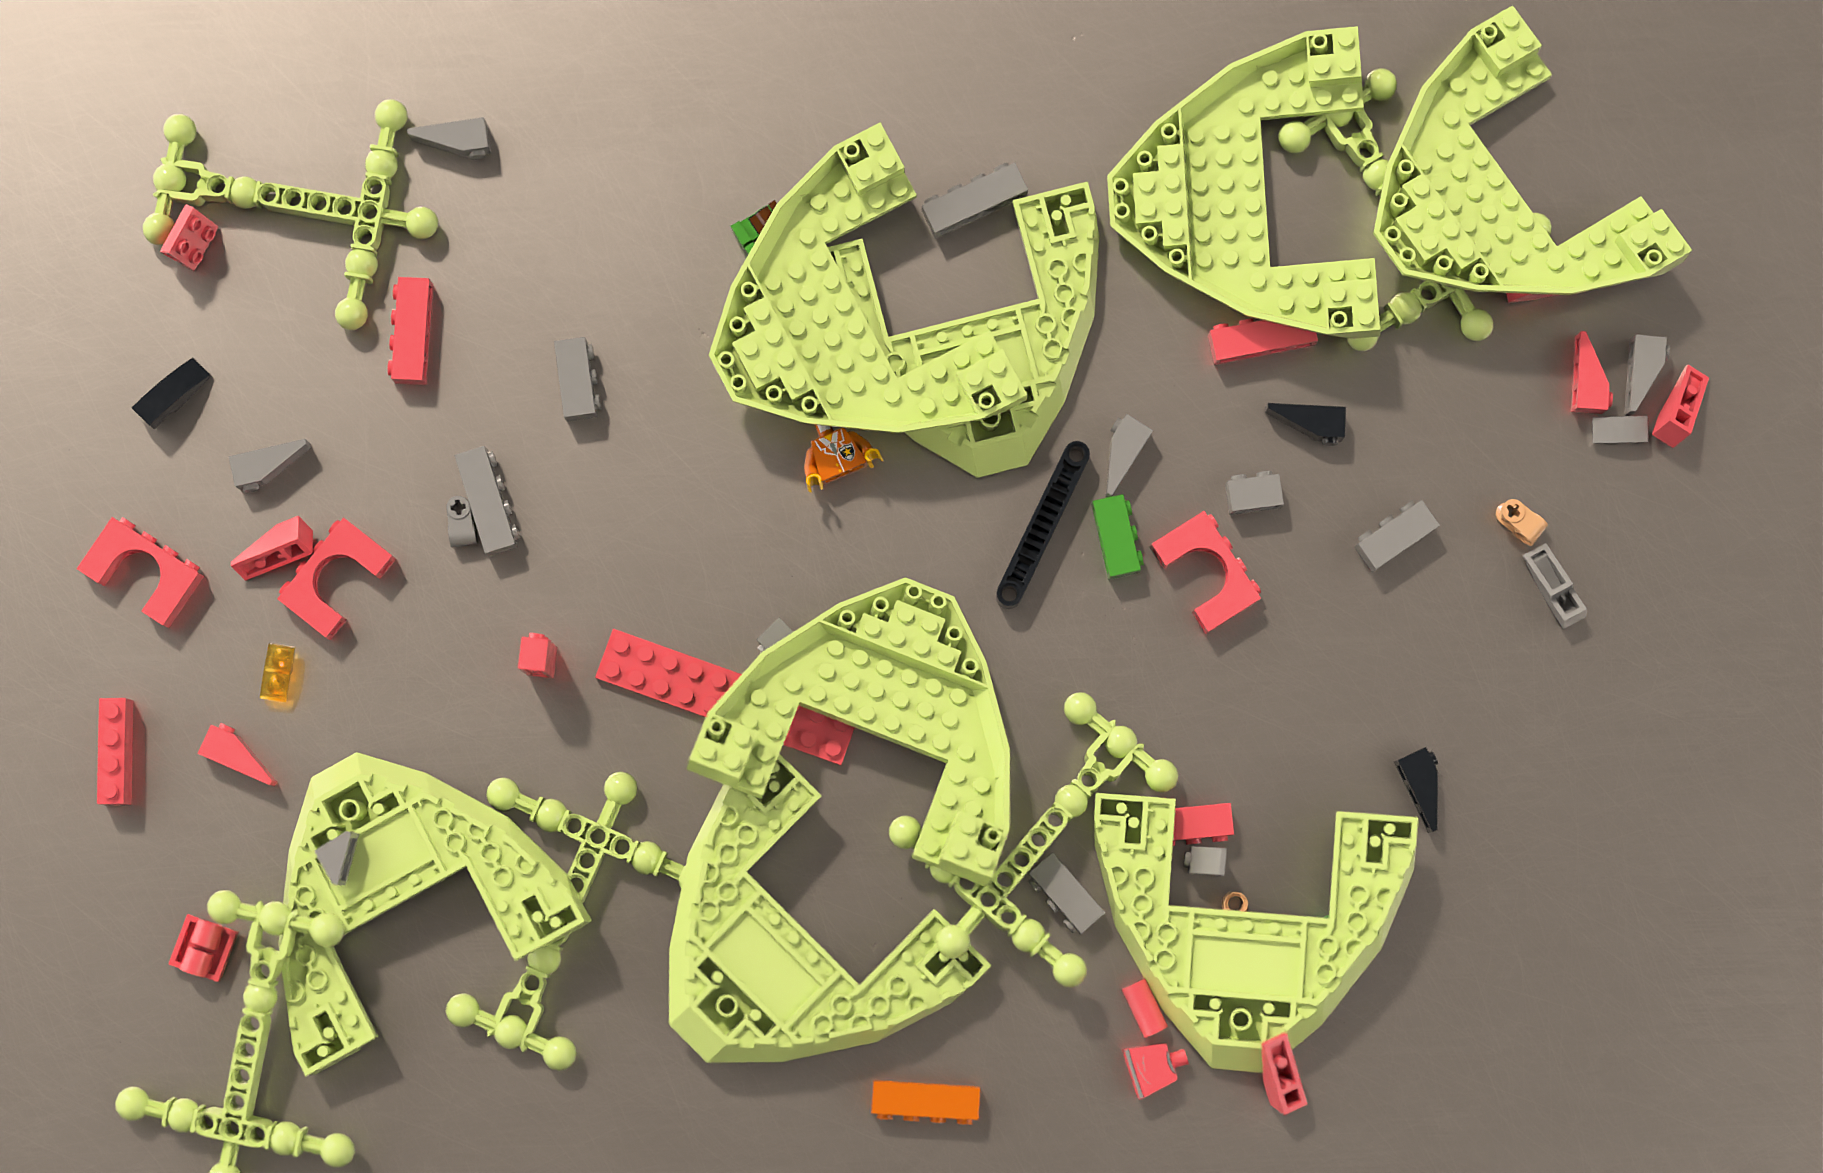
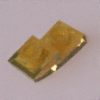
[260,643,296,702]

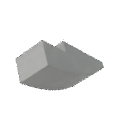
[1523,543,1587,629]

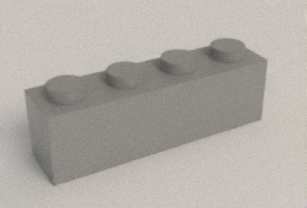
[922,163,1028,238]
[454,446,520,557]

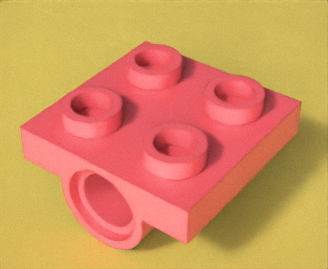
[160,204,219,271]
[169,914,239,982]

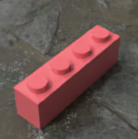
[388,277,433,385]
[1208,318,1318,365]
[97,698,134,805]

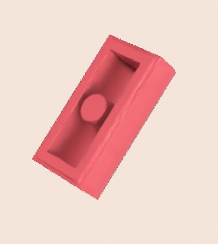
[1121,978,1168,1038]

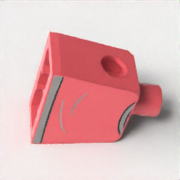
[1122,1043,1189,1099]

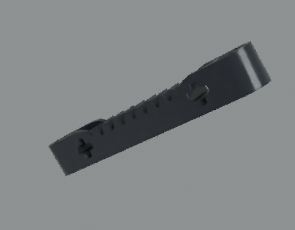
[996,441,1090,609]

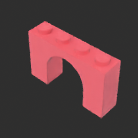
[1150,511,1261,634]
[77,517,204,628]
[277,517,396,640]

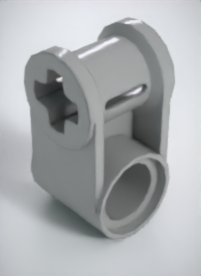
[446,496,478,547]

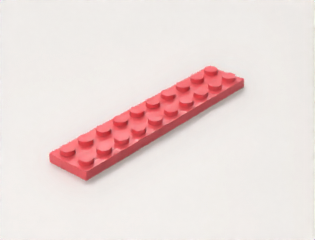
[595,629,855,766]

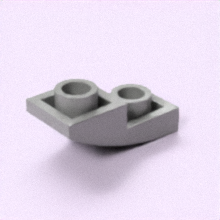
[1592,416,1649,443]

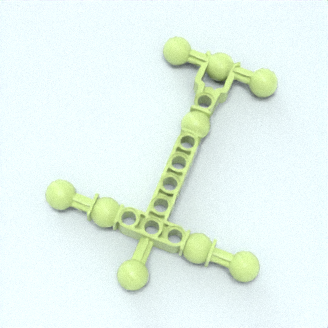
[1279,68,1552,351]
[143,99,438,330]
[889,692,1178,987]
[446,772,686,1071]
[116,890,355,1173]

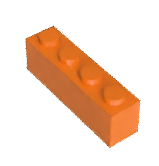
[872,1080,980,1125]

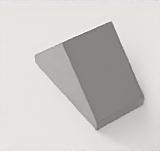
[314,831,359,885]

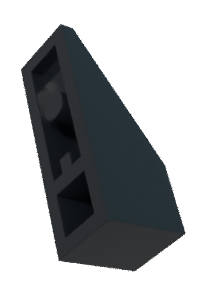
[1265,403,1346,446]
[1394,747,1438,833]

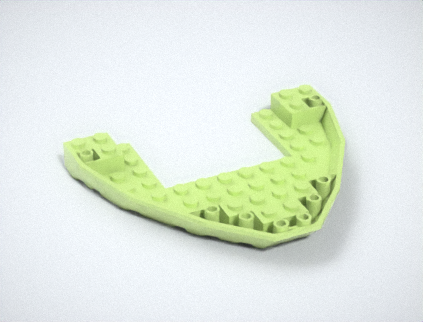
[1373,5,1692,295]
[1107,26,1381,339]
[709,122,1027,433]
[828,181,1099,478]
[687,577,1010,887]
[278,752,592,1076]
[669,754,991,1063]
[1094,793,1418,1073]

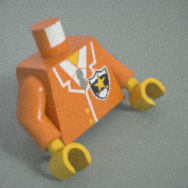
[804,425,883,493]

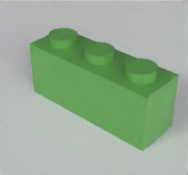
[1091,494,1144,580]

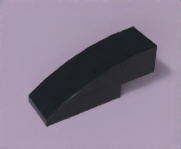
[131,357,212,429]

